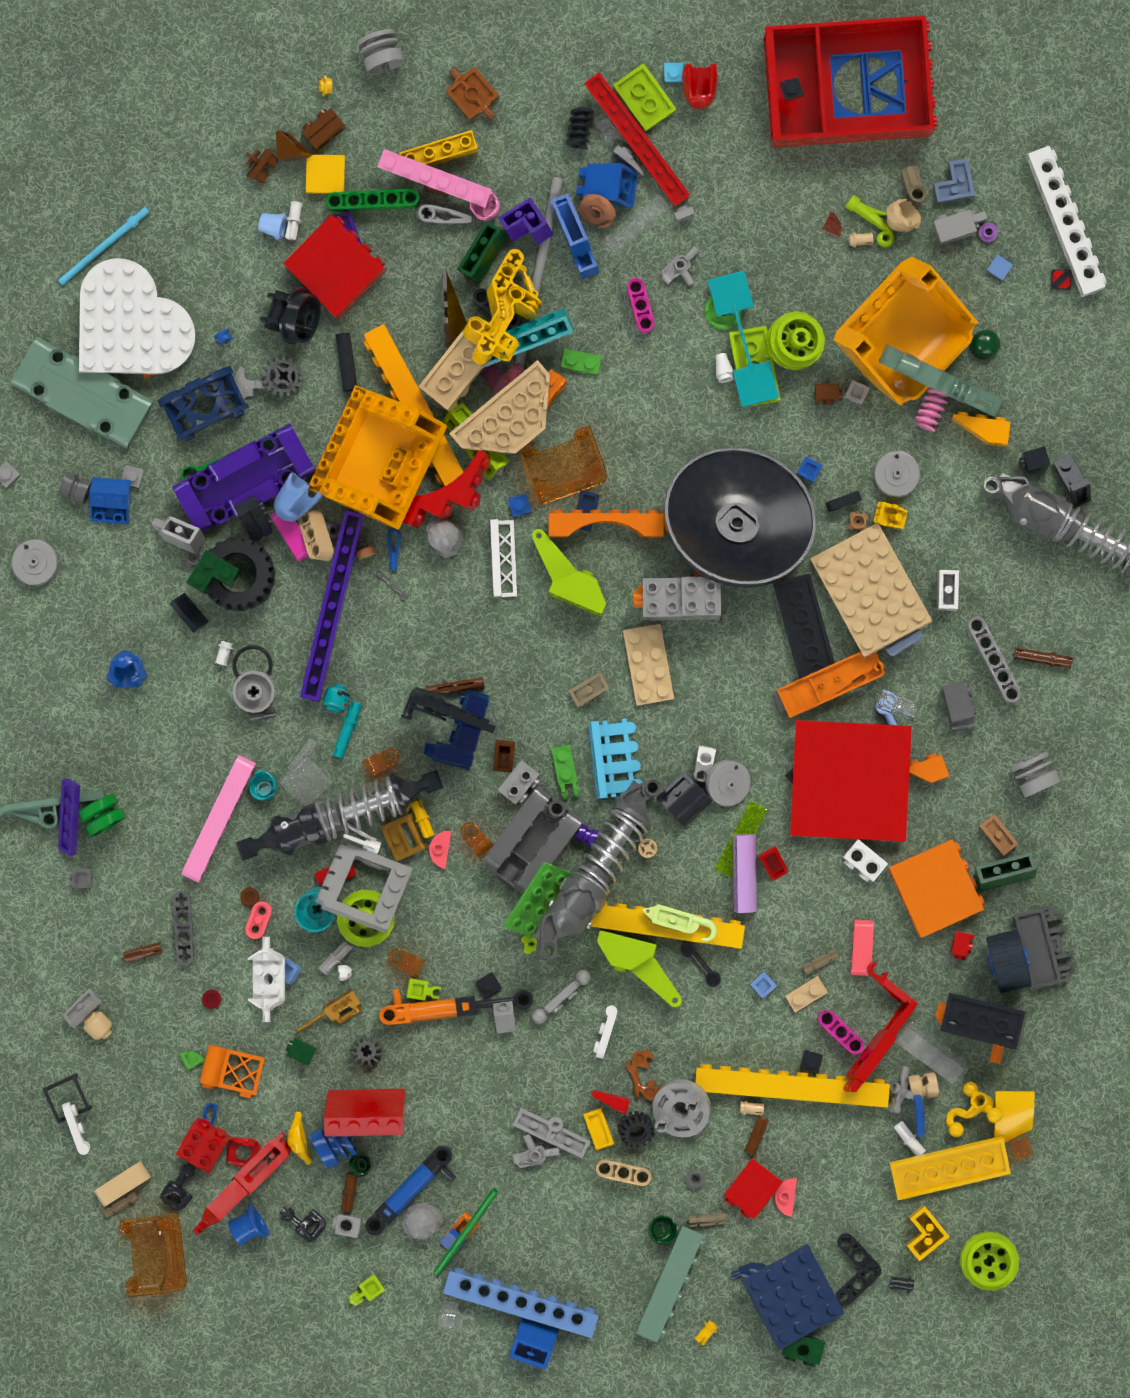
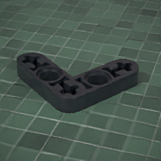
[836,1233,882,1306]

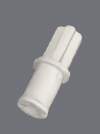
[285,201,303,240]
[894,1121,926,1156]

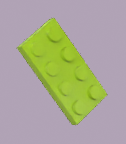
[729,326,780,408]

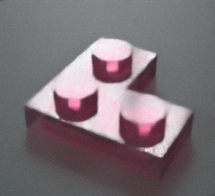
[480,362,525,395]

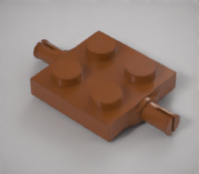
[446,66,499,121]

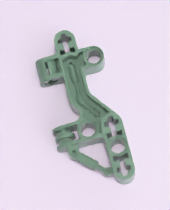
[878,344,1004,417]

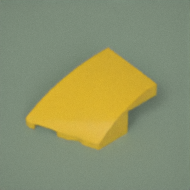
[993,1091,1035,1143]

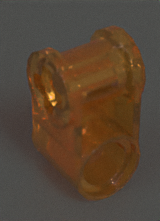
[362,748,400,778]
[460,822,493,858]
[388,949,426,978]

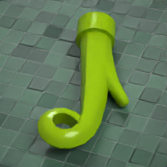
[845,195,894,248]

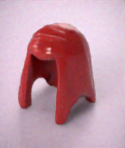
[682,64,718,110]

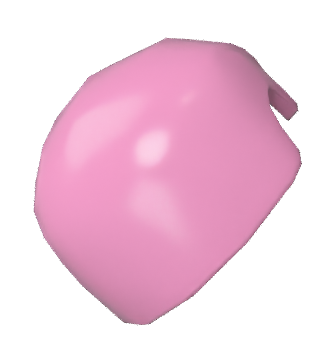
[470,192,500,221]

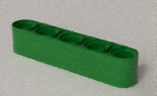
[326,189,420,212]

